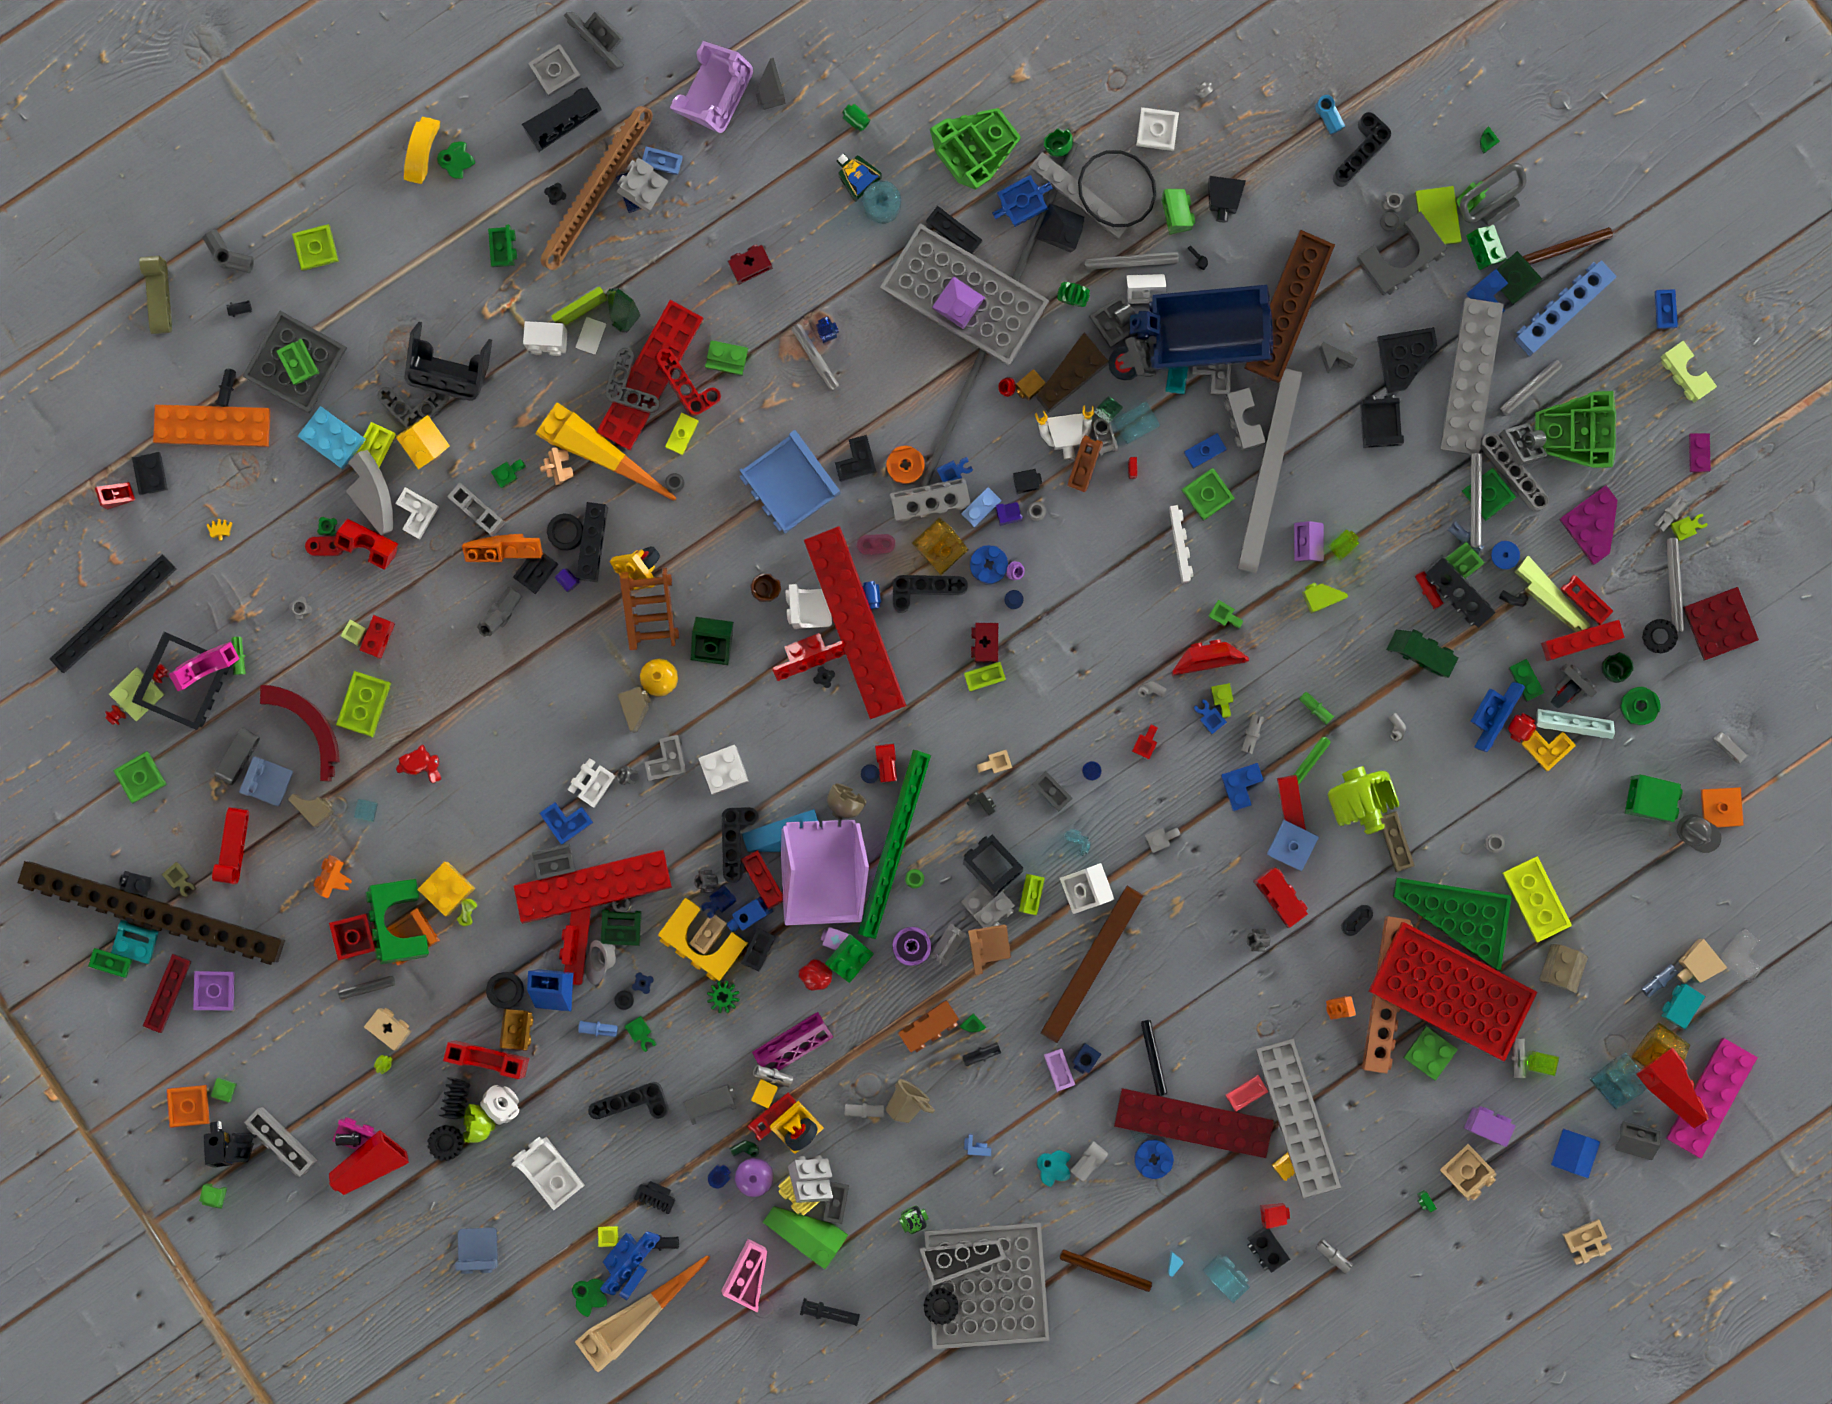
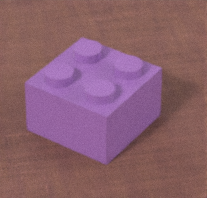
[1464,1106,1516,1147]

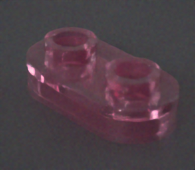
[857,534,895,555]

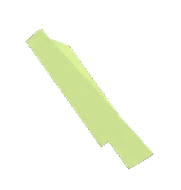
[1514,556,1590,632]

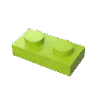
[964,662,1006,692]
[1018,874,1045,915]

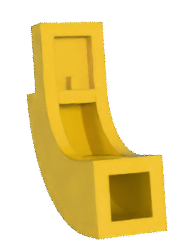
[404,116,440,184]

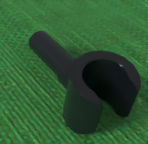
[1187,245,1208,270]

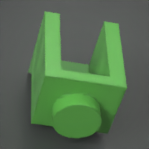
[199,1183,227,1209]

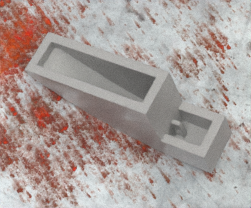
[346,450,393,535]

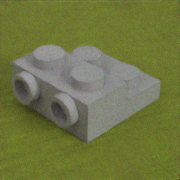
[617,157,668,213]
[961,877,1015,928]
[788,1155,833,1203]

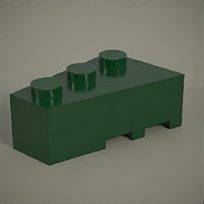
[1386,629,1459,678]

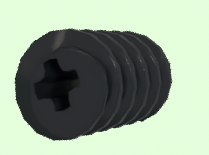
[439,1077,471,1119]

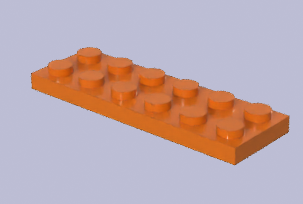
[153,405,270,447]

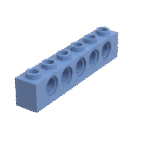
[1515,260,1617,356]

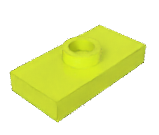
[665,412,699,456]

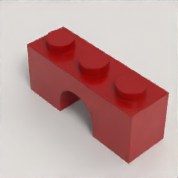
[334,518,398,570]

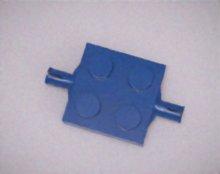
[992,175,1053,227]

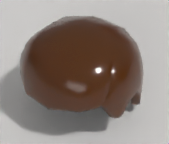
[750,574,781,602]

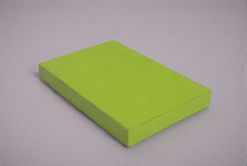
[1415,186,1462,245]
[551,287,608,326]
[336,671,391,737]

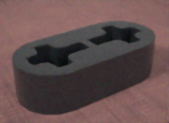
[1341,905,1373,936]

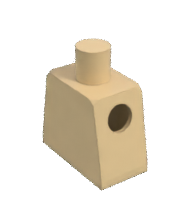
[1676,939,1727,984]

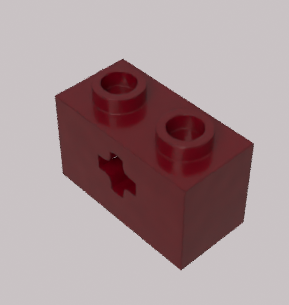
[728,244,773,285]
[971,623,999,663]

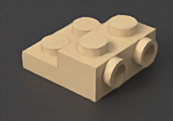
[1440,1144,1496,1201]

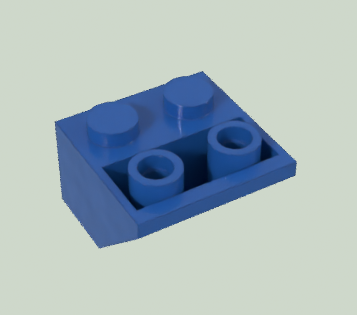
[527,969,573,1012]

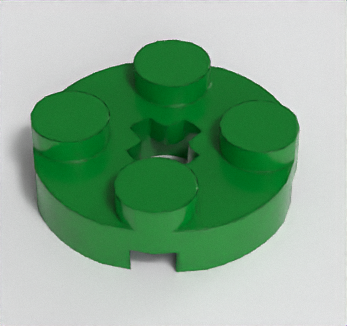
[1620,687,1661,725]

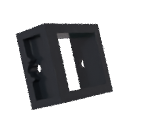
[963,834,1023,897]

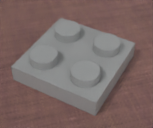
[528,44,581,96]

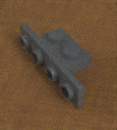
[564,11,624,69]

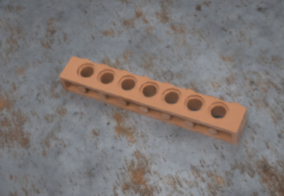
[1362,916,1413,1074]

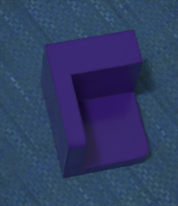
[995,502,1023,526]

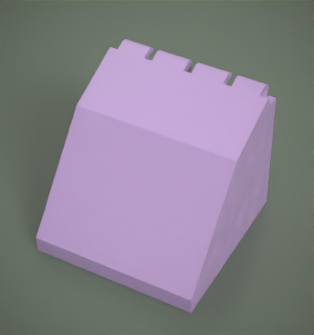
[781,820,869,925]

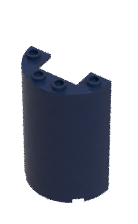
[1149,285,1273,370]

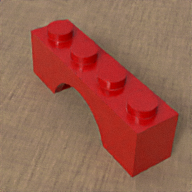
[1541,620,1625,661]

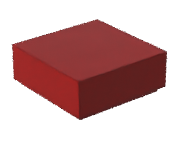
[1128,457,1137,479]

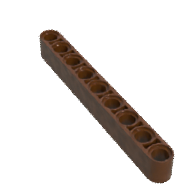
[1040,885,1144,1043]

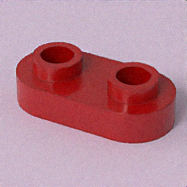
[305,536,344,556]

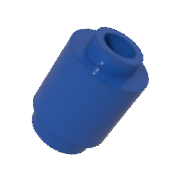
[862,581,881,610]

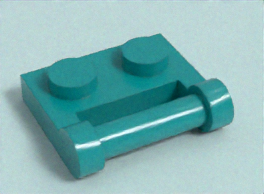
[111,920,159,964]

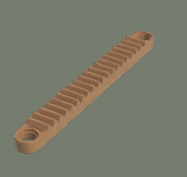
[540,106,653,270]

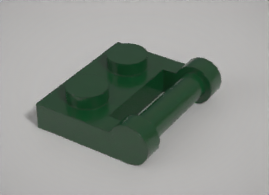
[601,909,642,946]

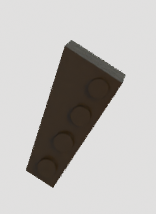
[1037,332,1109,413]

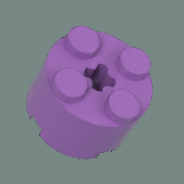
[893,927,931,966]

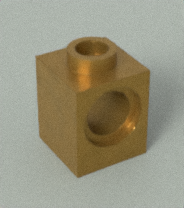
[1016,369,1046,401]

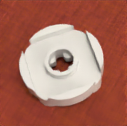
[480,1085,519,1125]

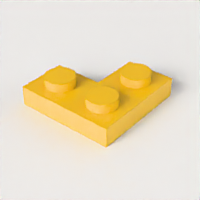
[1520,730,1576,772]

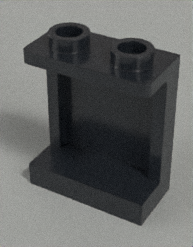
[1360,395,1404,448]

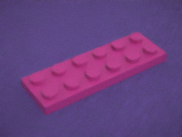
[1666,1038,1758,1159]

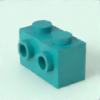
[1661,983,1706,1029]

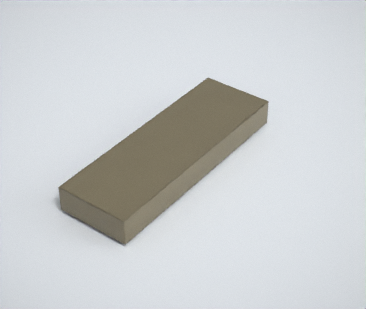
[1381,811,1415,872]

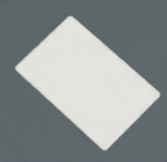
[576,317,606,354]

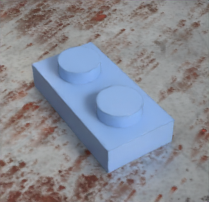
[961,487,1002,528]

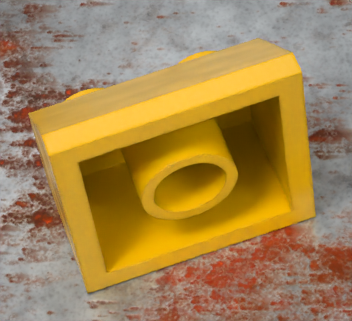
[396,415,450,470]

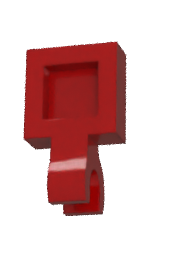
[1132,724,1158,759]

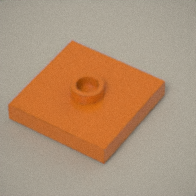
[1701,787,1744,827]
[167,1085,210,1128]

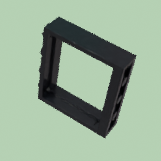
[132,631,231,730]

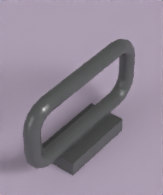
[1460,163,1527,227]

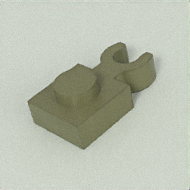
[161,862,196,897]

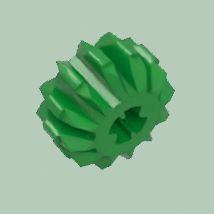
[1057,282,1090,307]
[707,981,740,1013]

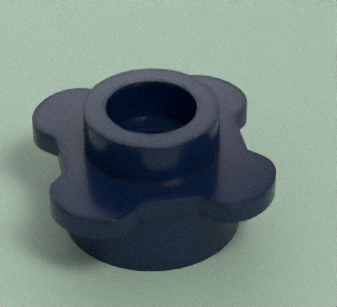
[632,972,654,994]

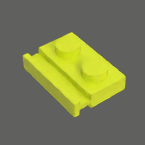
[355,422,396,468]

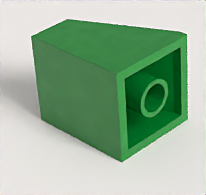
[1624,774,1683,823]

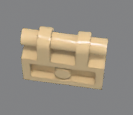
[1562,1219,1612,1265]

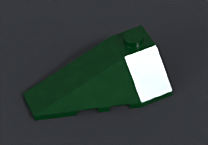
[607,288,641,333]

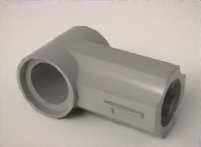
[1071,1141,1108,1182]

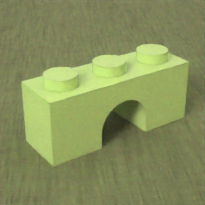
[1661,341,1717,403]

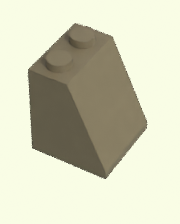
[1539,944,1588,993]

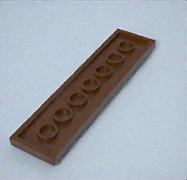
[1244,230,1335,383]

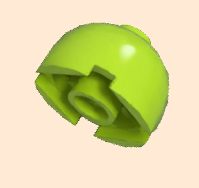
[463,1104,495,1143]

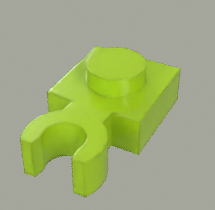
[1670,514,1708,542]

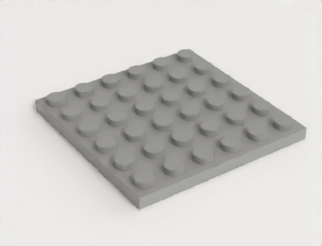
[924,1222,1049,1349]

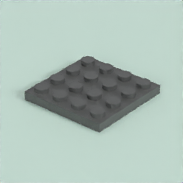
[243,311,347,414]

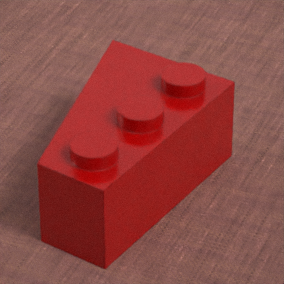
[1253,867,1308,928]

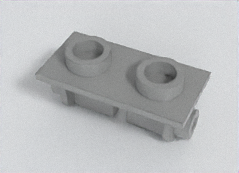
[930,924,966,966]

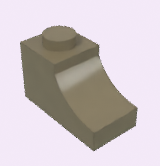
[288,794,334,828]

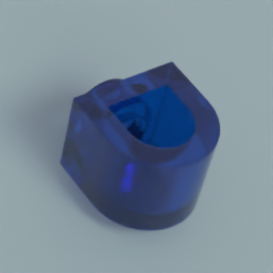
[816,316,839,343]
[708,1164,732,1189]

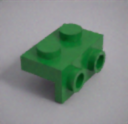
[488,224,517,268]
[1466,225,1507,270]

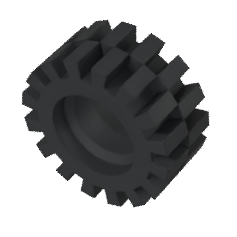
[1642,619,1678,654]
[427,1125,464,1161]
[924,1288,959,1325]

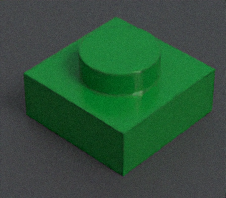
[1417,1190,1437,1213]

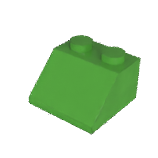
[1161,189,1195,235]

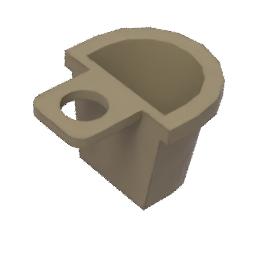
[886,1079,935,1123]

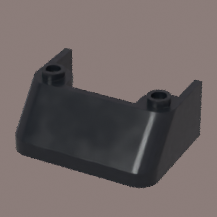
[404,322,492,401]

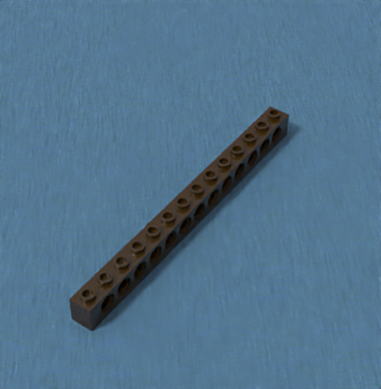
[17,861,285,965]

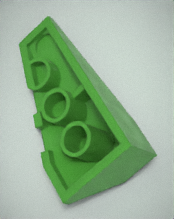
[763,1206,848,1269]

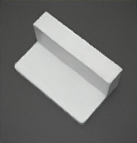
[1127,274,1166,304]

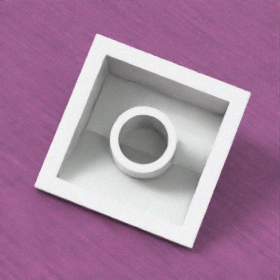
[1060,863,1114,914]

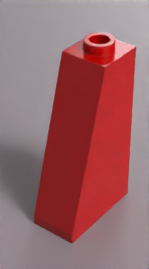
[329,1130,409,1195]

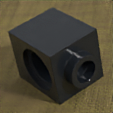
[1013,468,1042,494]

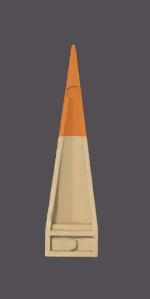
[575,1256,710,1372]

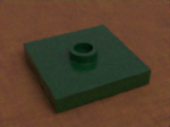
[1497,251,1543,305]

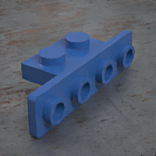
[1470,682,1525,752]
[600,1231,660,1295]

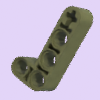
[139,255,172,334]

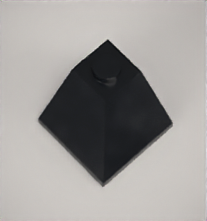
[1036,203,1085,253]

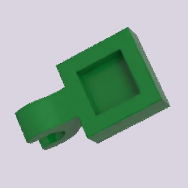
[491,459,526,488]

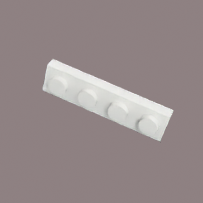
[1169,505,1193,583]

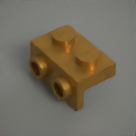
[499,1009,533,1051]

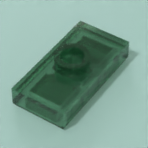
[1094,396,1123,423]

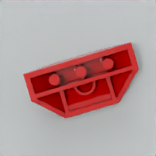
[1171,639,1249,676]

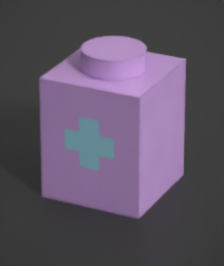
[820,927,849,950]

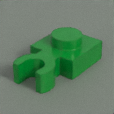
[625,1016,656,1052]

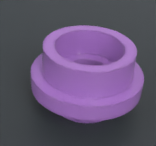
[1007,561,1025,580]

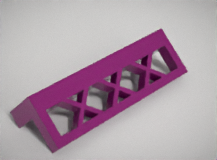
[752,1012,833,1071]

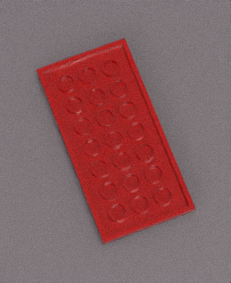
[1368,922,1537,1062]

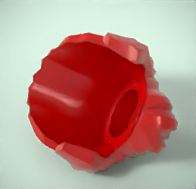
[798,959,832,991]

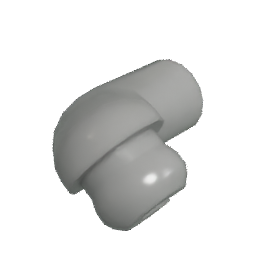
[1389,713,1406,742]

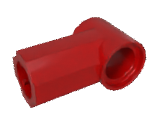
[875,743,897,783]

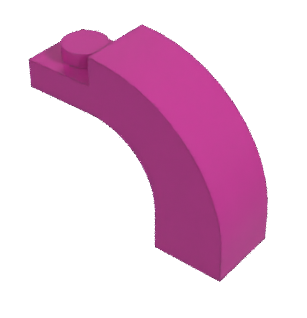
[169,642,240,691]

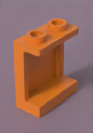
[387,908,440,966]

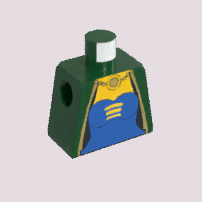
[836,154,882,202]

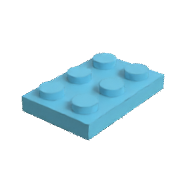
[298,406,366,469]

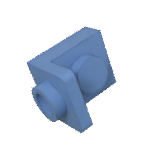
[964,1134,991,1156]

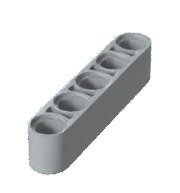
[1480,433,1549,512]

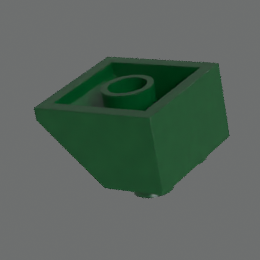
[690,617,734,665]

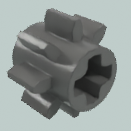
[694,870,718,893]
[1247,929,1271,952]

